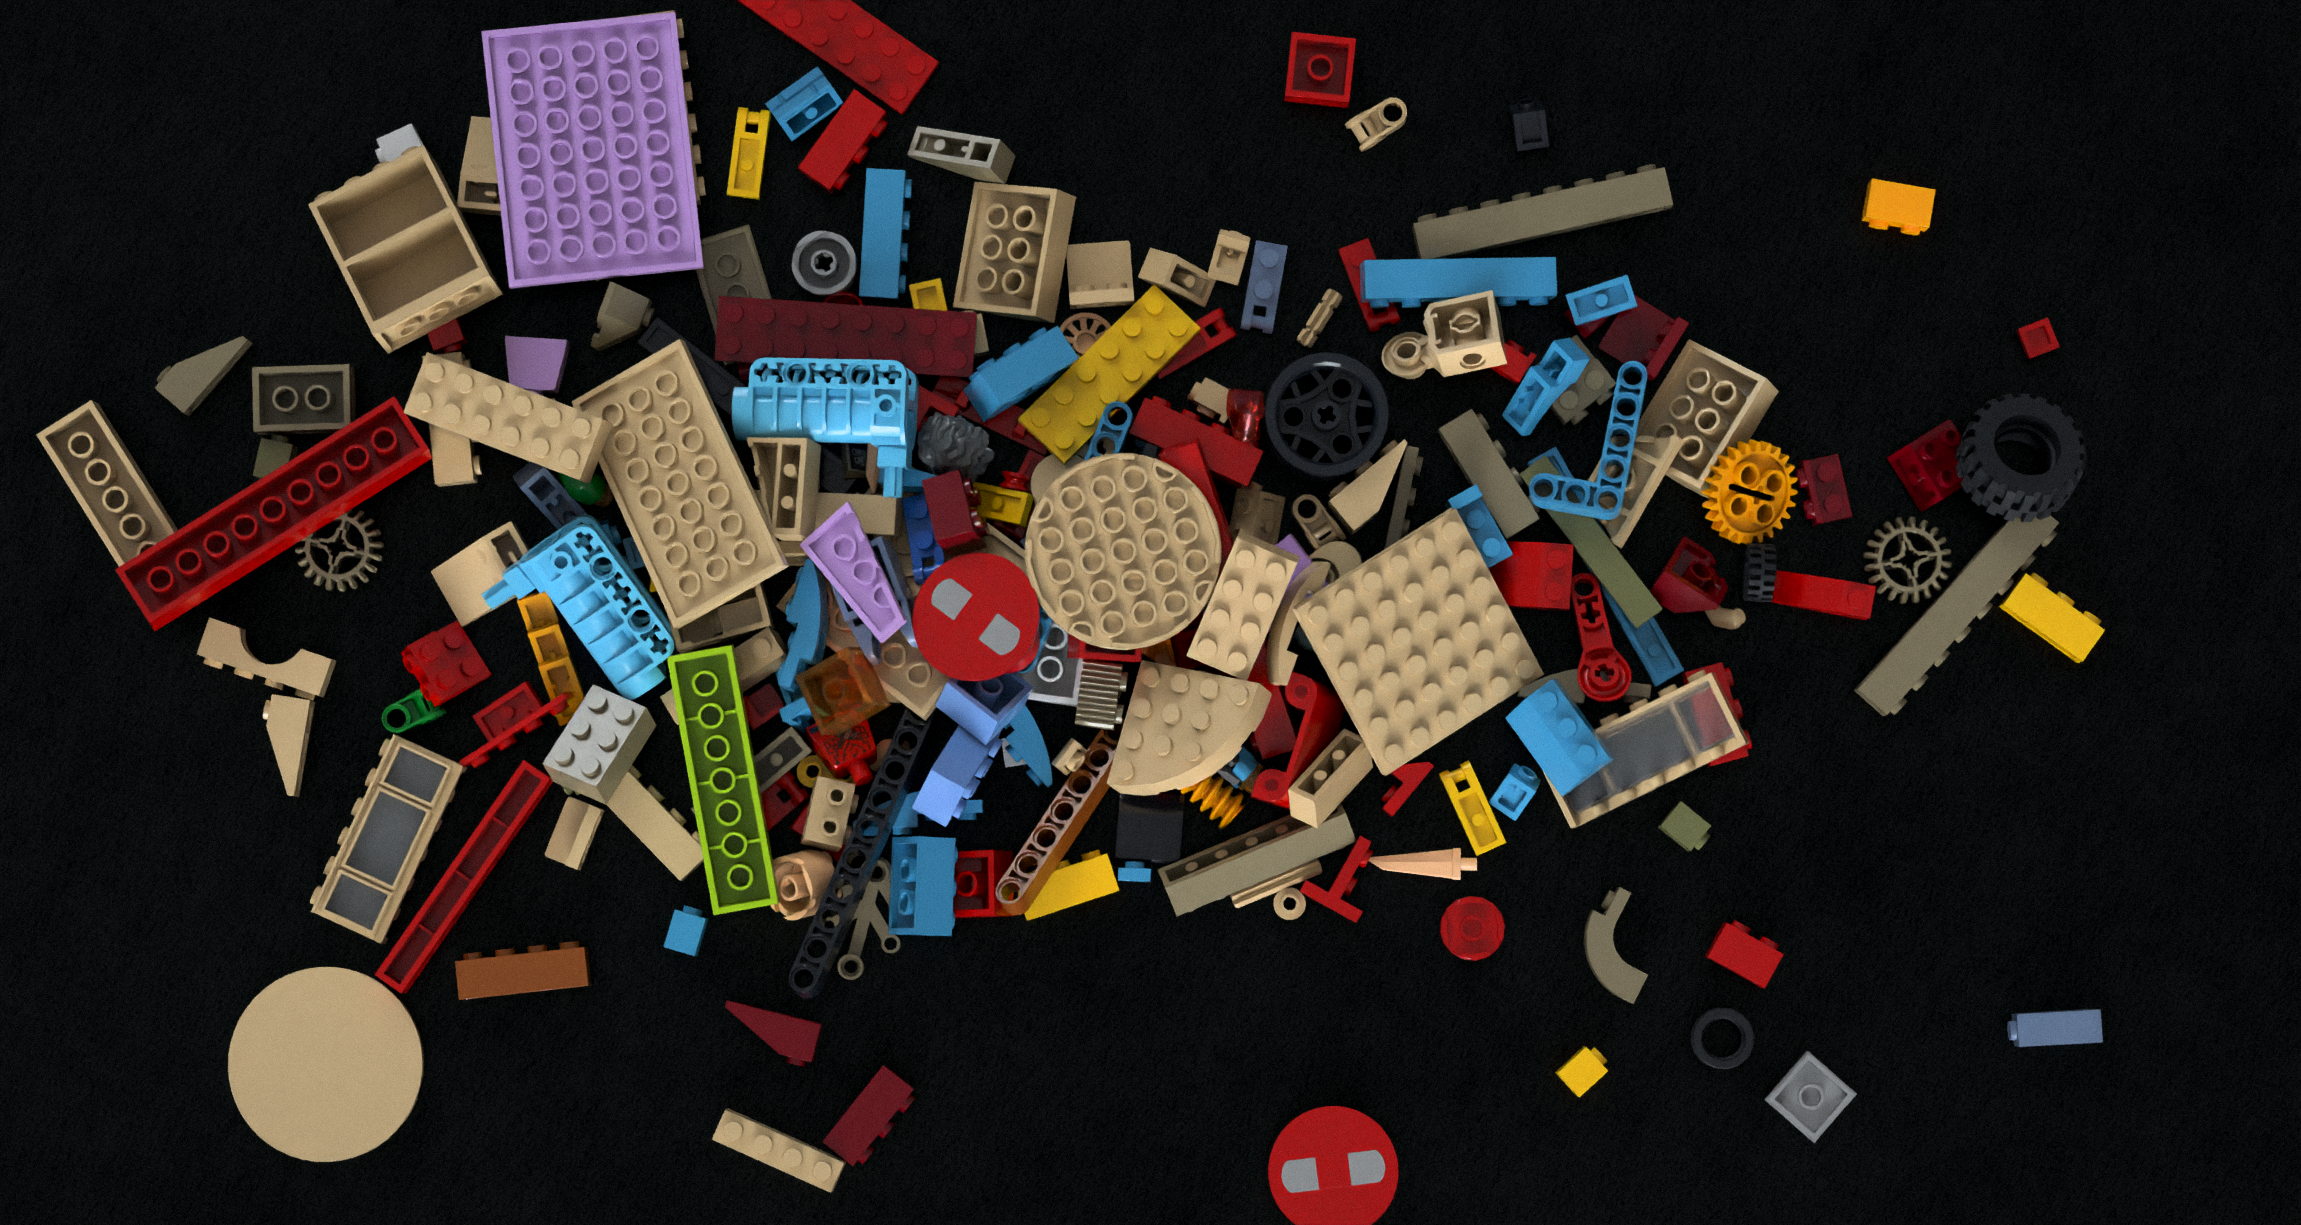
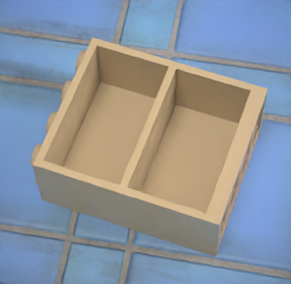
[308,145,503,354]

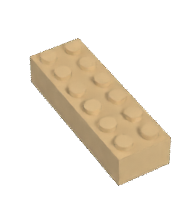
[403,352,613,484]
[36,400,178,567]

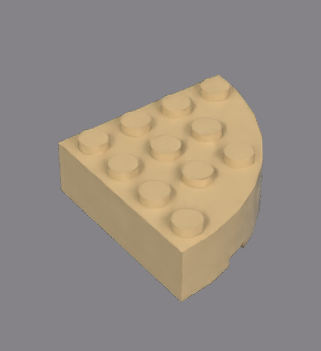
[1107,660,1272,796]

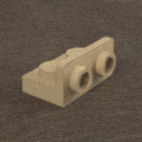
[1230,488,1285,545]

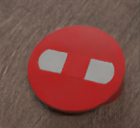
[912,553,1040,681]
[1268,1106,1399,1225]

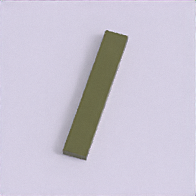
[1519,455,1663,629]

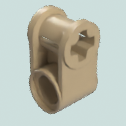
[1345,97,1407,152]
[1291,494,1346,551]

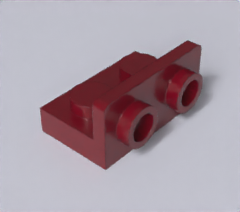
[1796,454,1853,526]

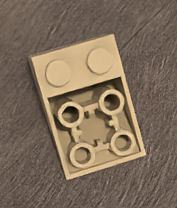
[457,116,501,216]
[1327,439,1408,535]
[431,521,530,627]

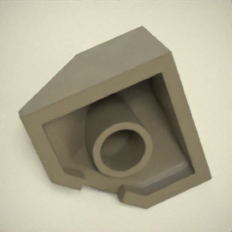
[591,282,655,351]

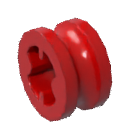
[999,471,1031,493]

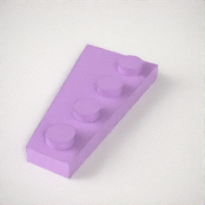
[800,501,907,643]

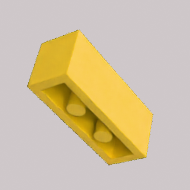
[1998,573,2105,663]
[1018,850,1120,921]

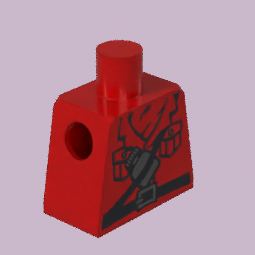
[805,703,877,786]

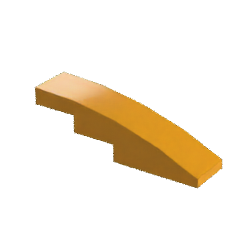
[517,591,585,726]

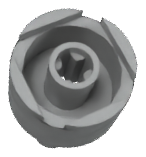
[792,231,858,299]

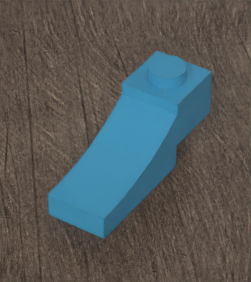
[1502,338,1590,436]

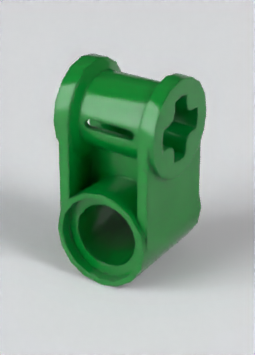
[382,689,447,734]

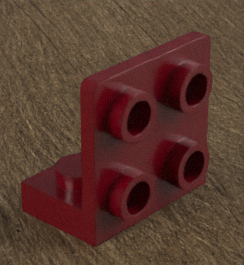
[1598,295,1689,382]
[1887,420,1963,512]

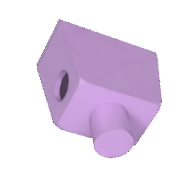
[505,336,570,396]

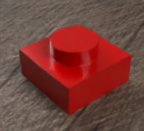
[2016,317,2060,360]

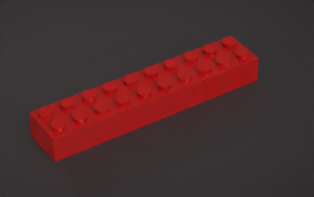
[115,397,432,631]

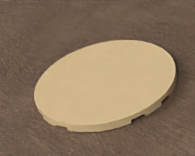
[1025,453,1221,650]
[228,967,424,1162]

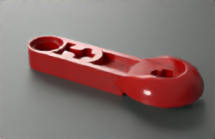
[1570,573,1632,702]

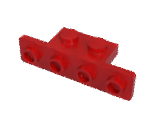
[459,681,575,768]

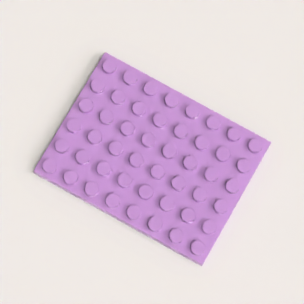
[481,12,704,289]

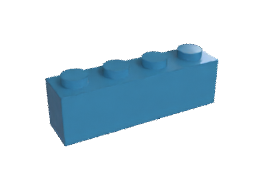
[859,168,912,302]

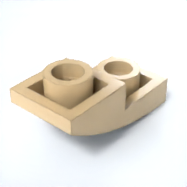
[1051,738,1087,776]

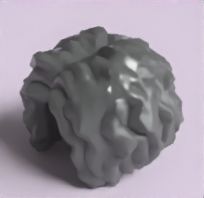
[917,412,994,483]

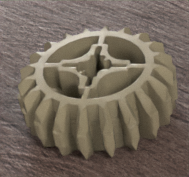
[295,508,384,592]
[1863,517,1952,604]

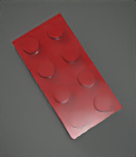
[1129,396,1263,490]

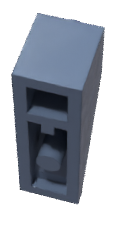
[512,462,592,530]

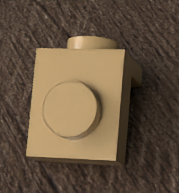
[1207,229,1251,286]

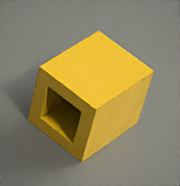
[1555,1046,1608,1097]

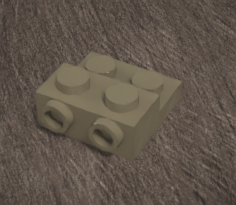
[1525,335,1616,425]

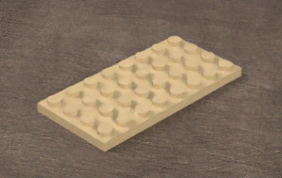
[571,339,789,629]

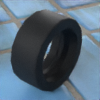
[1691,1007,1754,1069]

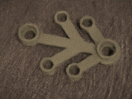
[825,857,901,980]

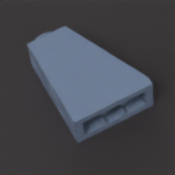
[2007,1009,2103,1047]

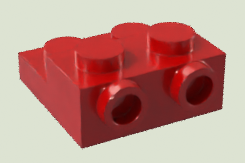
[401,620,491,708]

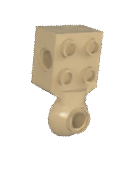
[1381,290,1507,379]

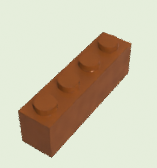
[455,941,592,1000]

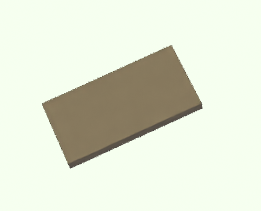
[695,224,772,367]

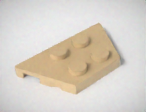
[1582,435,1684,549]

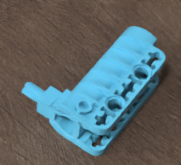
[732,357,919,498]
[481,515,674,700]

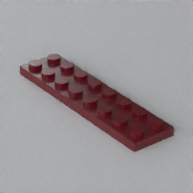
[715,296,977,378]

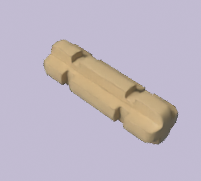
[1297,289,1342,348]

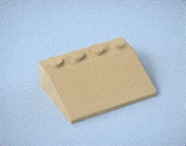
[953,182,1076,323]
[1636,339,1779,499]

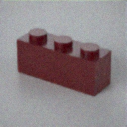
[822,1064,915,1166]

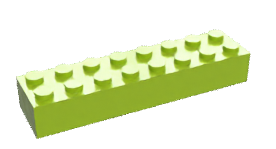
[667,644,780,915]

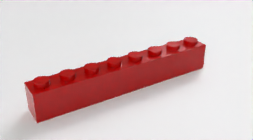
[375,760,553,993]

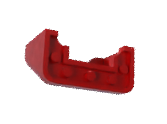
[1250,672,1346,810]

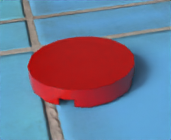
[1440,896,1505,961]

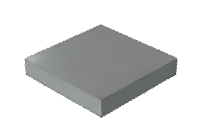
[1764,1051,1857,1143]

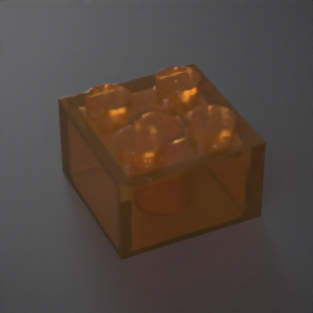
[795,647,891,735]

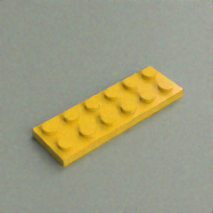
[1018,284,1200,466]

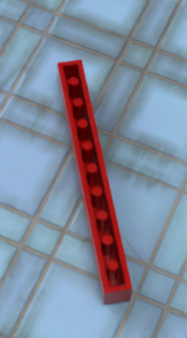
[1158,438,1298,759]

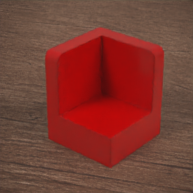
[744,684,785,731]

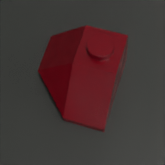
[1650,536,1729,613]

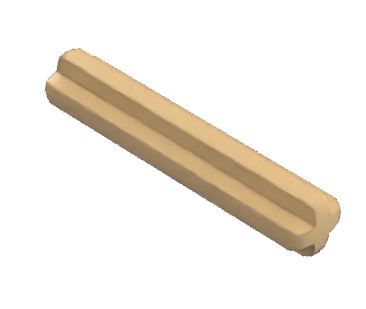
[1230,858,1323,908]

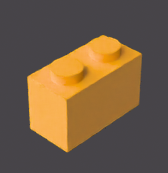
[1861,179,1936,235]

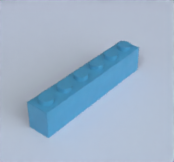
[1360,257,1557,308]

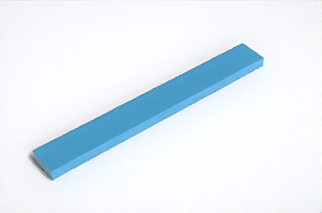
[1527,447,1684,687]

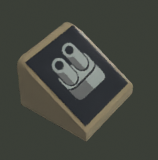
[841,443,868,479]

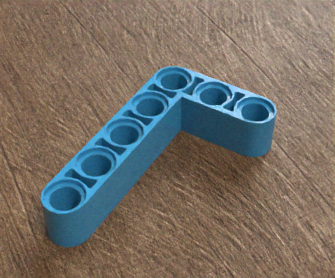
[1529,361,1647,520]

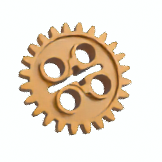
[1702,439,1798,544]

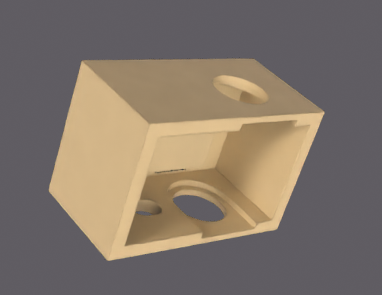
[667,582,775,653]

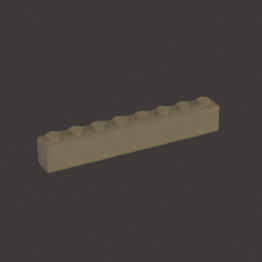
[1412,164,1673,259]
[1854,515,2059,716]

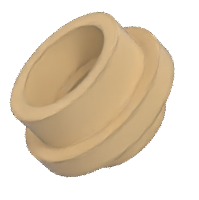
[1273,888,1306,920]

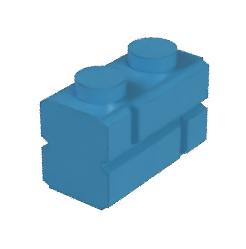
[765,66,844,141]

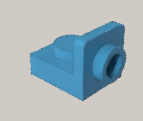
[1489,763,1541,821]

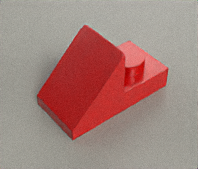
[1381,762,1434,817]

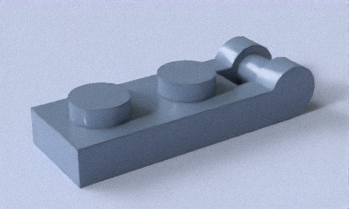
[1240,240,1288,334]

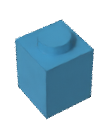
[664,905,708,956]

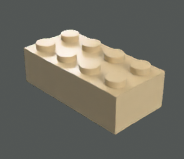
[1186,531,1300,681]

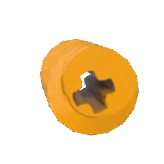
[1180,775,1247,829]

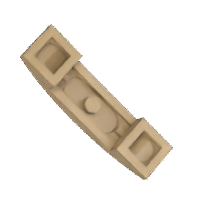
[1267,561,1331,686]

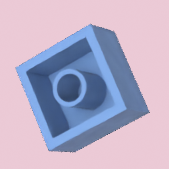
[935,673,1034,745]

